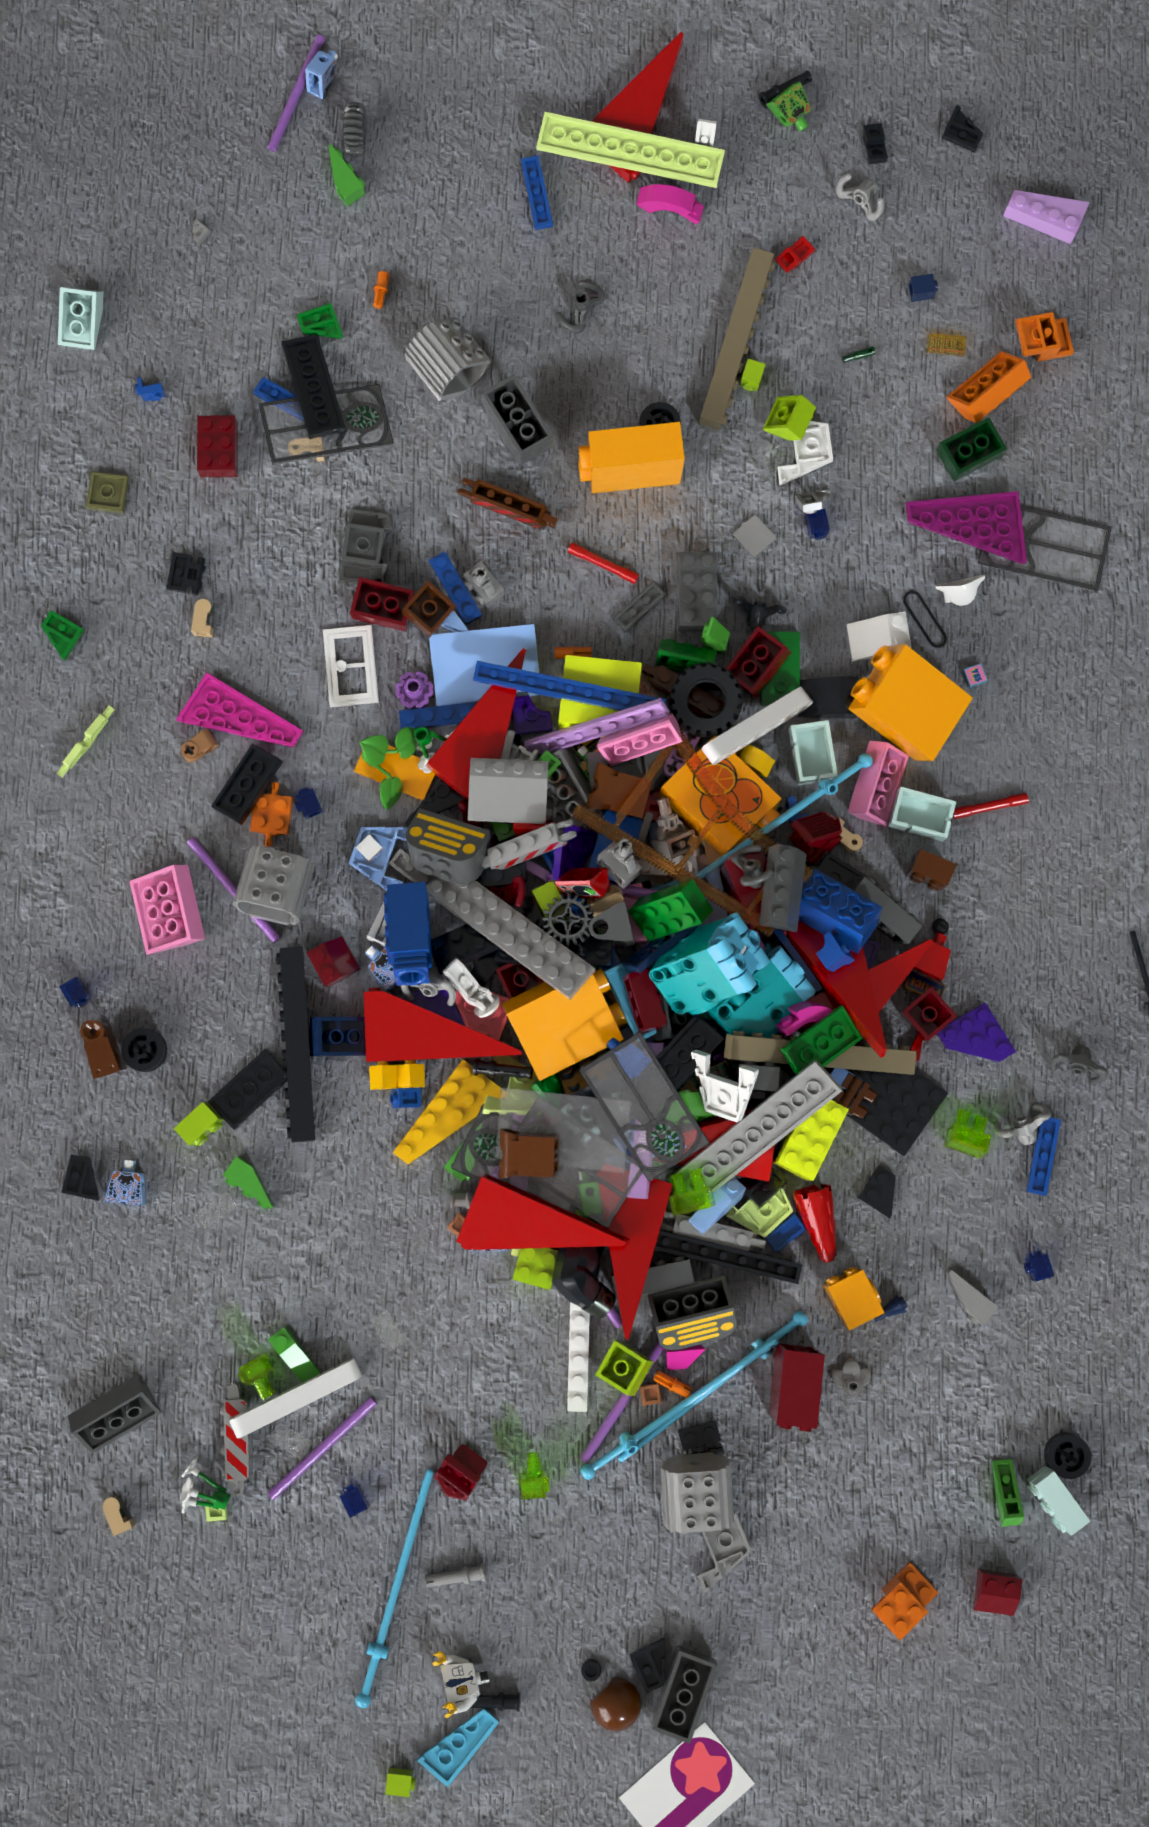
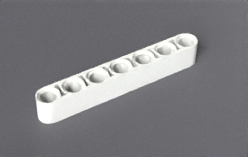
[701,687,813,765]
[229,1358,362,1439]

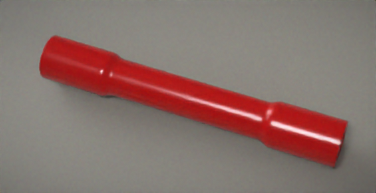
[567,542,640,584]
[953,792,1028,820]

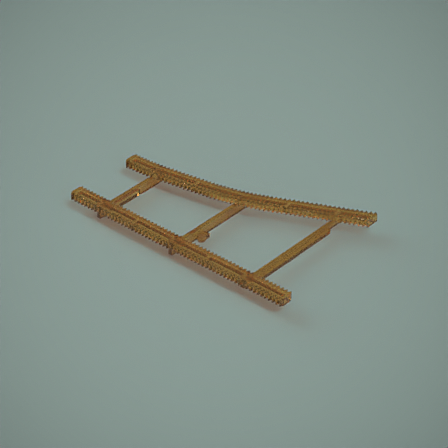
[573,729,813,937]

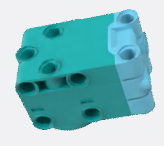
[649,913,770,1015]
[704,941,816,1038]

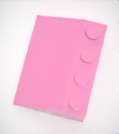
[130,865,205,955]

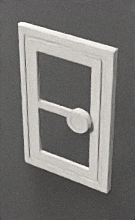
[323,625,379,708]

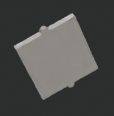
[732,515,777,558]

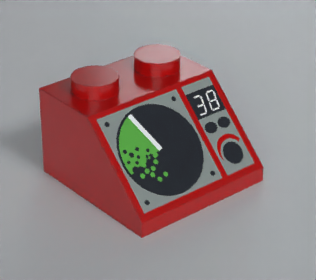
[555,867,611,899]

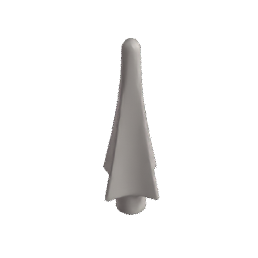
[687,847,706,893]

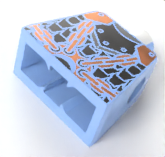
[305,50,338,99]
[365,945,396,992]
[105,1160,146,1205]

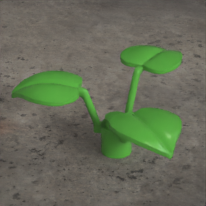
[359,727,418,810]

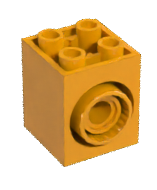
[823,1266,884,1331]

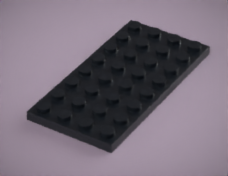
[777,1035,948,1156]

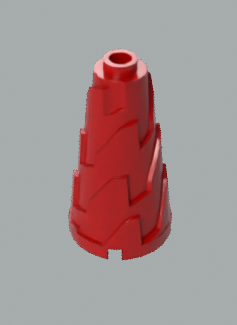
[793,1183,837,1263]

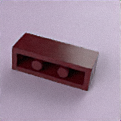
[622,969,667,1034]

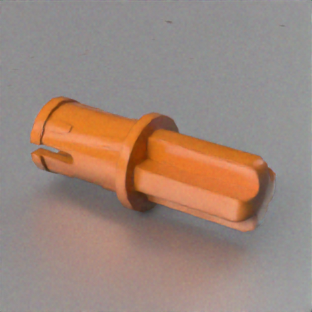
[373,271,390,309]
[555,645,592,659]
[653,1370,692,1398]

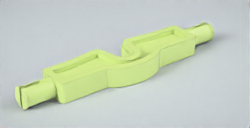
[56,705,115,778]

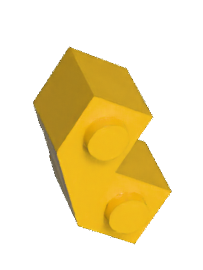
[369,1060,425,1090]

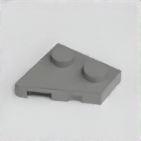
[795,488,831,514]

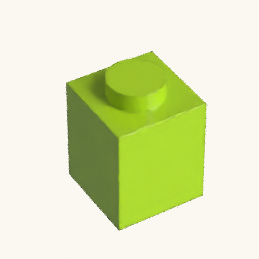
[740,359,766,391]
[385,1768,416,1797]

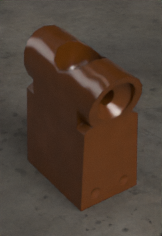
[585,762,652,818]
[80,1019,127,1079]
[499,1128,559,1178]

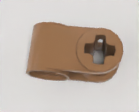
[181,729,219,762]

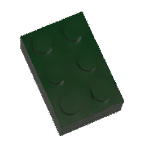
[936,417,1007,482]

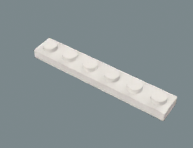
[567,1302,590,1412]

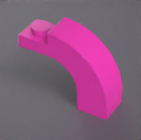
[636,184,704,224]
[775,1001,833,1036]

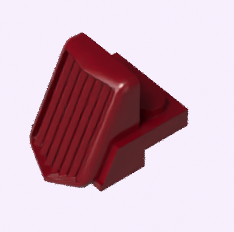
[789,811,843,865]
[434,1444,488,1502]

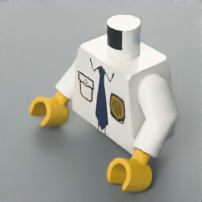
[432,1651,490,1718]

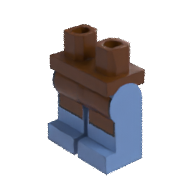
[830,1068,877,1118]

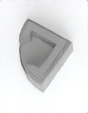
[192,218,211,245]

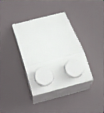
[846,611,912,662]

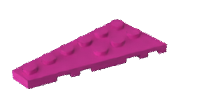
[176,672,303,748]

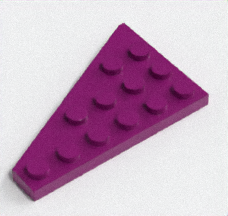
[905,491,1027,564]

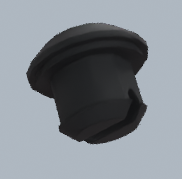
[932,918,949,935]

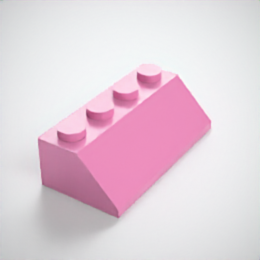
[597,713,683,767]
[848,741,909,827]

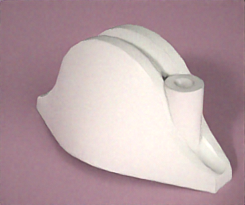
[935,575,985,606]

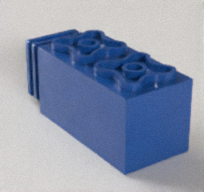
[799,869,883,954]
[384,882,432,986]

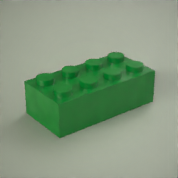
[628,879,714,941]

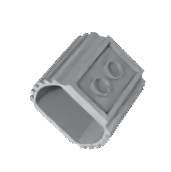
[405,317,492,401]
[233,846,314,925]
[660,1453,734,1533]

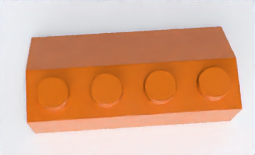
[946,351,1031,423]

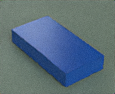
[765,1213,806,1253]

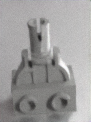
[463,561,505,608]
[652,797,698,860]
[596,839,642,889]

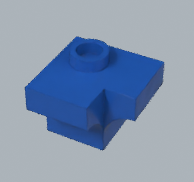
[816,932,855,972]

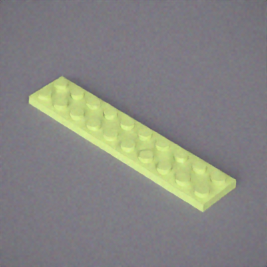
[536,112,725,188]

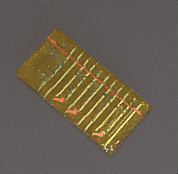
[927,333,966,357]

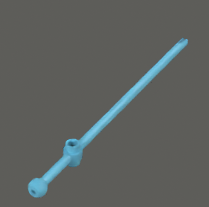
[688,753,873,883]
[618,1311,808,1462]
[580,1338,779,1480]
[355,1469,433,1708]

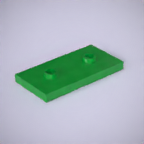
[761,631,800,707]
[780,1005,863,1075]

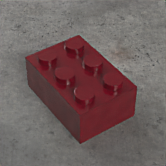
[197,415,238,478]
[350,577,415,632]
[725,626,791,698]

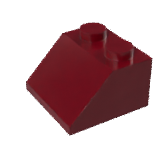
[306,936,361,988]
[495,964,544,999]
[900,987,957,1043]
[973,1569,1022,1616]

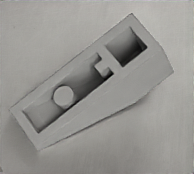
[946,1269,998,1326]

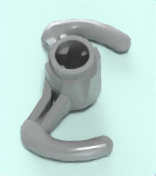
[836,173,884,221]
[401,969,456,1006]
[994,1104,1051,1145]

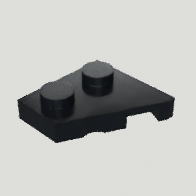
[61,1154,100,1201]

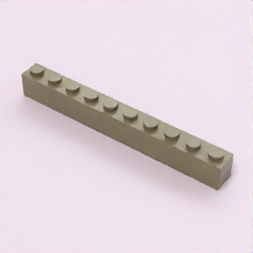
[699,247,776,430]
[724,1031,917,1075]

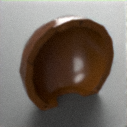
[590,1677,642,1732]

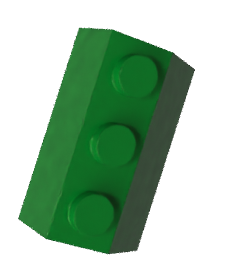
[655,639,717,673]

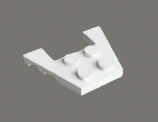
[777,421,833,485]
[691,1050,759,1122]

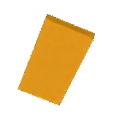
[354,745,436,800]

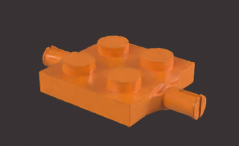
[250,782,293,847]

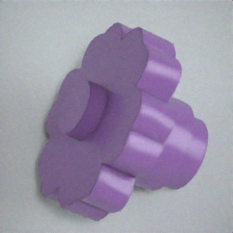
[395,671,434,709]

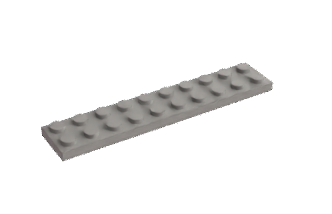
[426,876,595,1000]
[667,1059,843,1209]

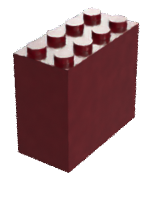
[720,851,768,932]
[768,1343,825,1432]

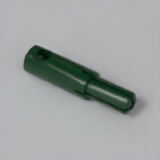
[842,346,876,363]

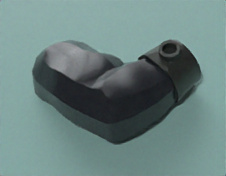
[552,1219,616,1319]

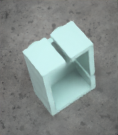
[788,720,838,786]
[888,787,956,842]
[1026,1466,1091,1536]

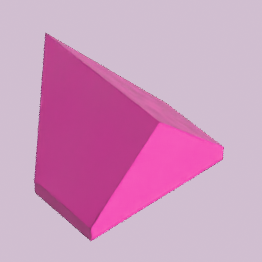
[665,1344,706,1370]

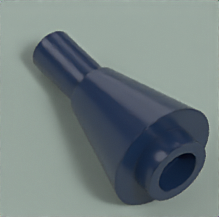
[874,1295,908,1322]

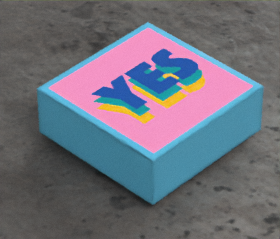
[963,663,988,688]

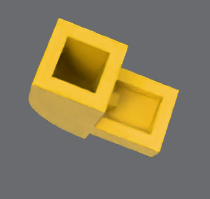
[735,744,775,778]

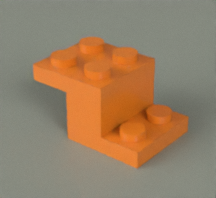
[1015,312,1074,362]
[871,1562,938,1641]

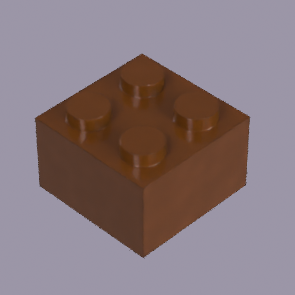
[401,581,457,638]
[906,849,957,891]

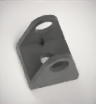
[589,902,635,946]

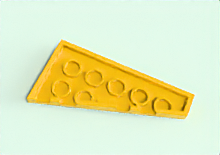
[393,1060,507,1164]

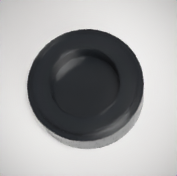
[581,1659,601,1681]

